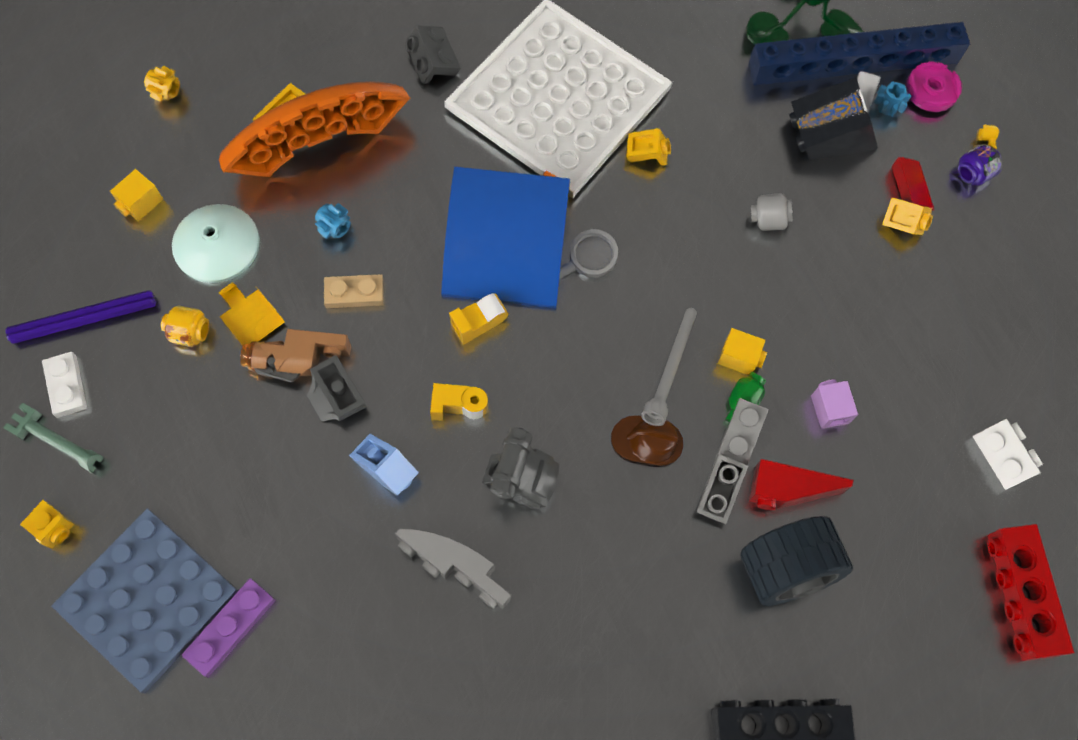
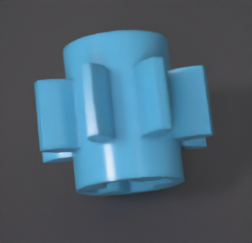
[874,81,911,117]
[315,203,351,239]

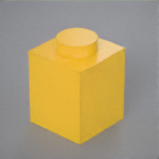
[110,169,164,222]
[717,328,767,375]

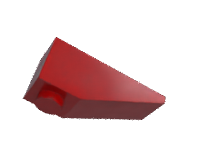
[749,459,853,510]

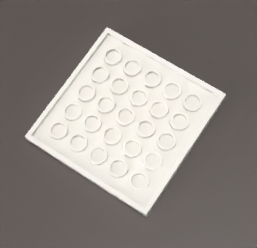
[444,0,672,198]

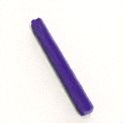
[5,290,156,344]

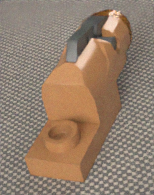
[240,329,351,382]

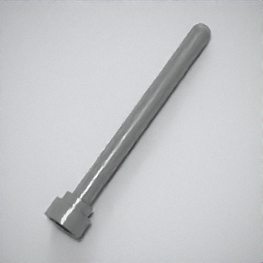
[641,308,697,426]

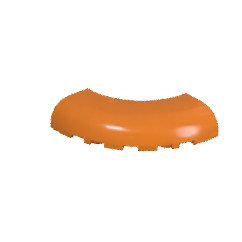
[219,82,410,177]

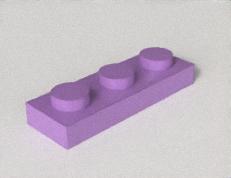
[181,578,276,677]

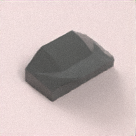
[307,355,367,421]

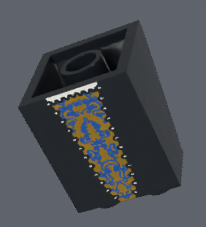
[789,77,878,160]

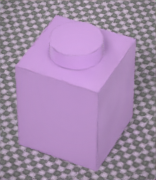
[811,379,858,429]

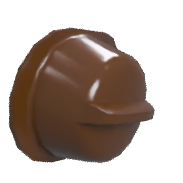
[611,415,683,466]

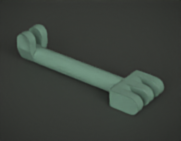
[3,403,104,473]

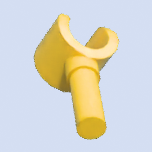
[978,124,999,150]

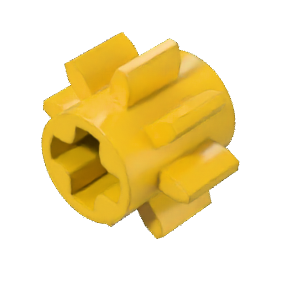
[144,66,180,102]

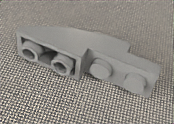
[696,398,769,524]
[395,529,511,609]

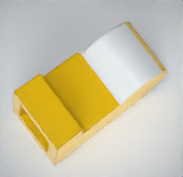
[449,293,509,345]
[430,383,488,421]

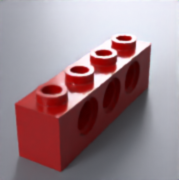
[987,524,1075,661]

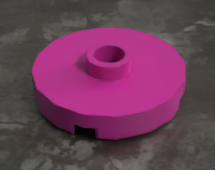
[906,61,962,112]

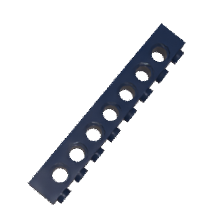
[748,22,970,85]

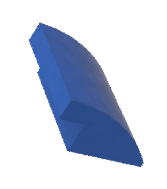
[441,166,570,308]

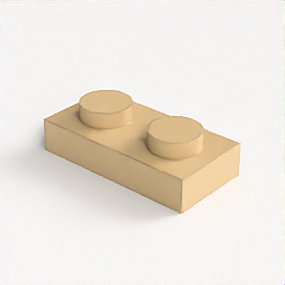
[324,274,384,308]

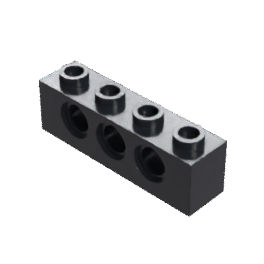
[712,699,855,740]

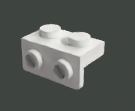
[973,419,1043,490]

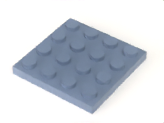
[51,508,238,693]

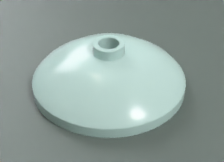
[172,204,260,283]

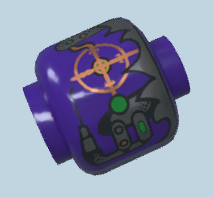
[958,144,1002,186]

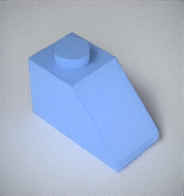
[349,434,419,496]

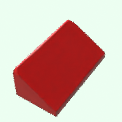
[892,157,934,211]

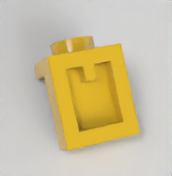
[626,128,671,166]
[882,197,933,235]
[20,500,75,549]

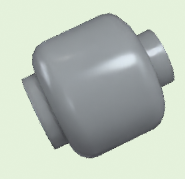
[751,193,793,231]

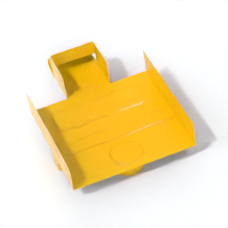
[217,282,284,350]

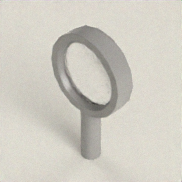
[559,229,618,280]

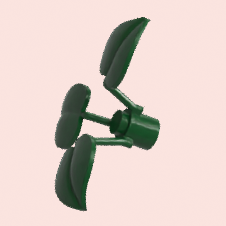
[746,0,864,45]

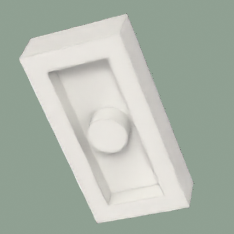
[42,352,87,418]

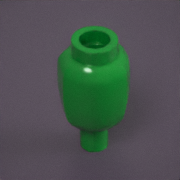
[725,372,766,423]

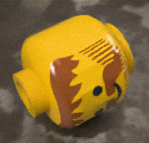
[161,306,209,347]

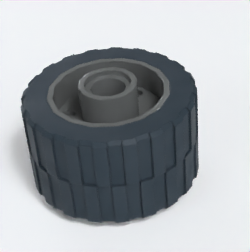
[740,516,853,606]

